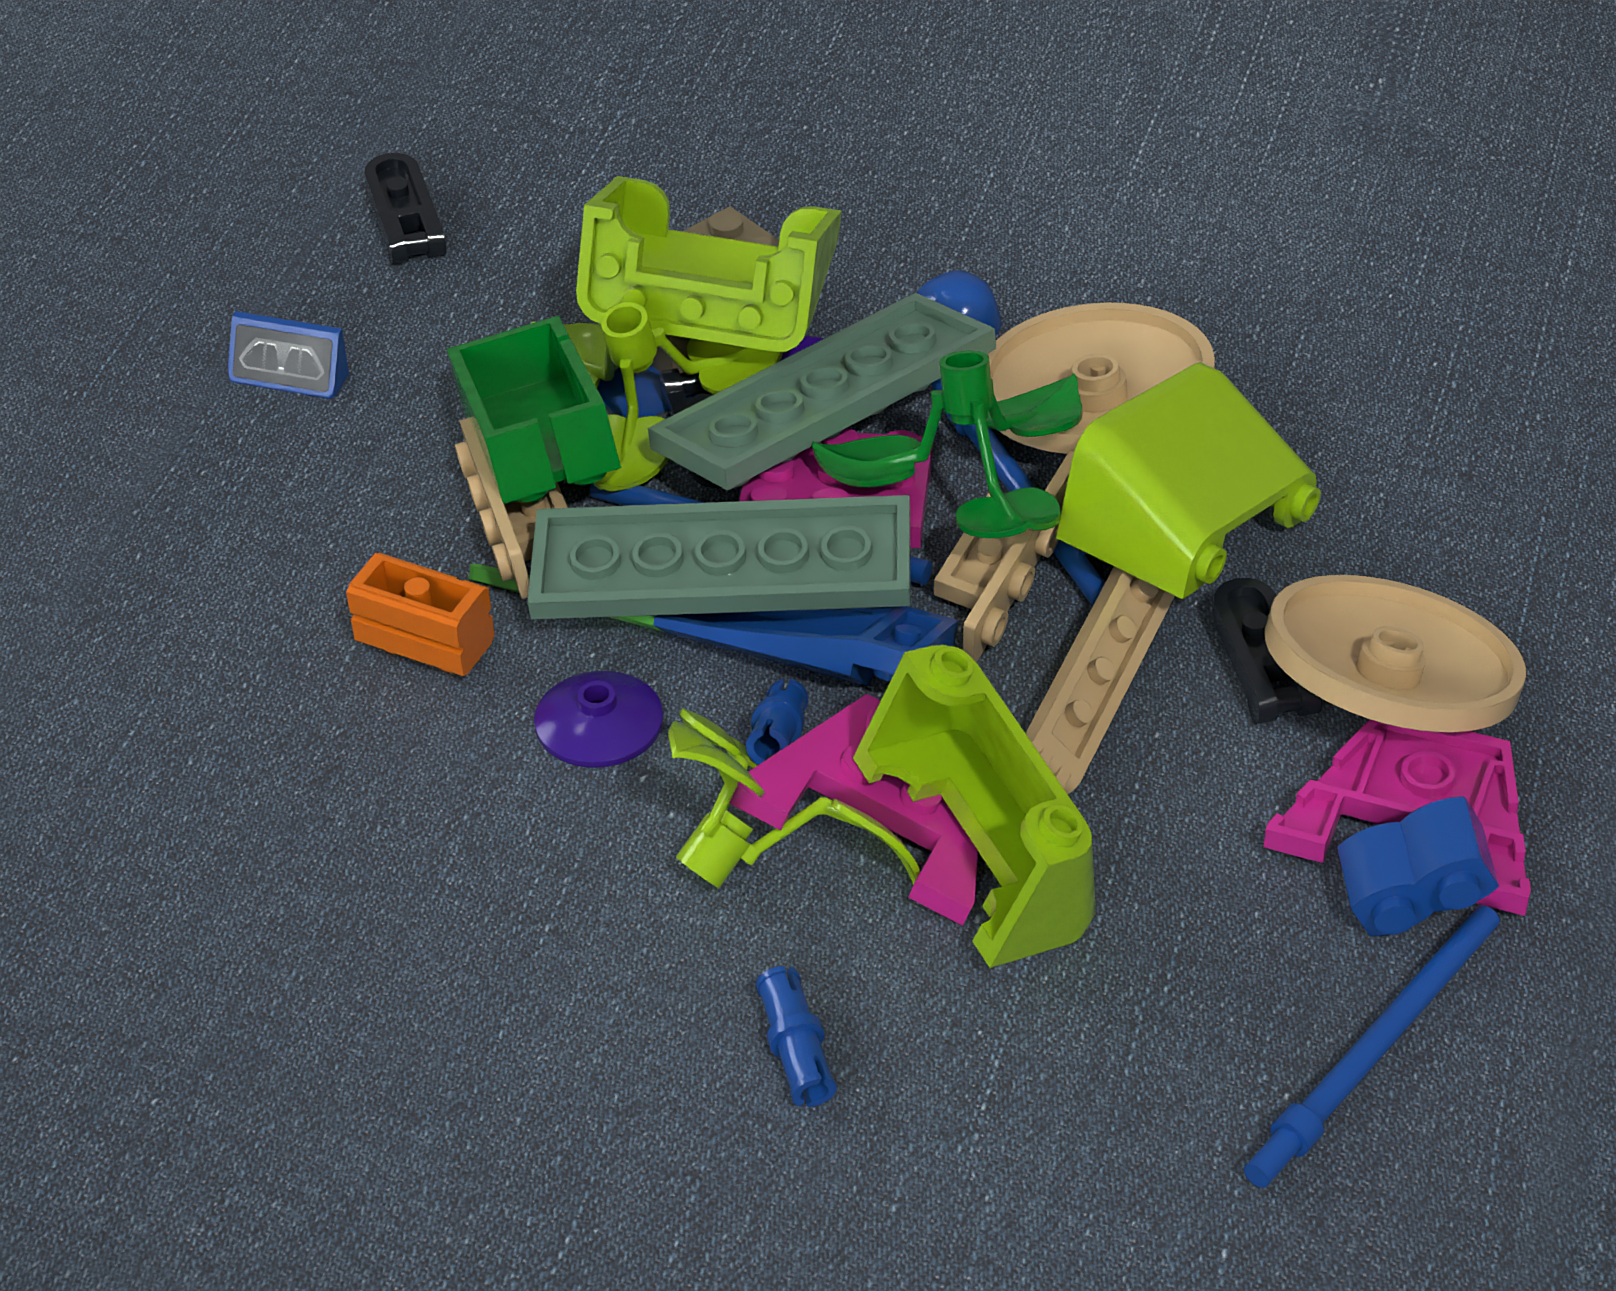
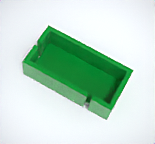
[446,315,621,504]

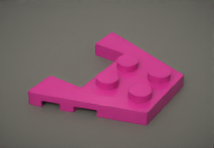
[729,694,978,926]
[1264,719,1531,916]

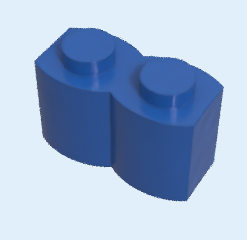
[1337,797,1499,936]

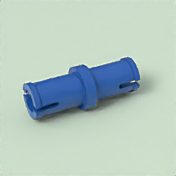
[746,679,808,765]
[755,966,837,1107]

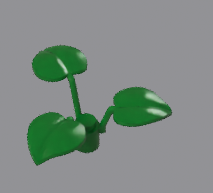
[812,350,1083,538]

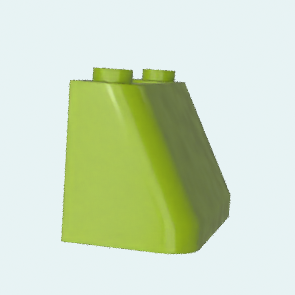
[576,176,842,352]
[1056,362,1321,599]
[853,645,1096,968]

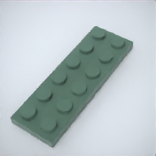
[648,293,996,491]
[527,495,911,619]

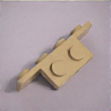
[454,418,568,599]
[934,450,1074,663]

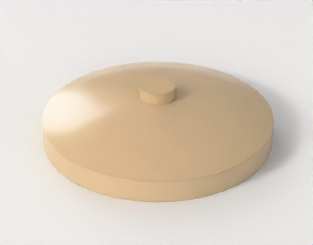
[987,303,1215,454]
[1265,575,1526,732]

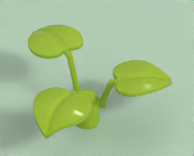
[532,302,783,491]
[668,708,920,888]

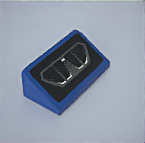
[228,311,349,398]

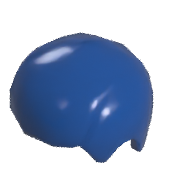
[916,270,1002,337]

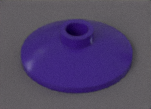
[534,671,663,768]

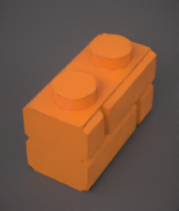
[346,552,495,676]

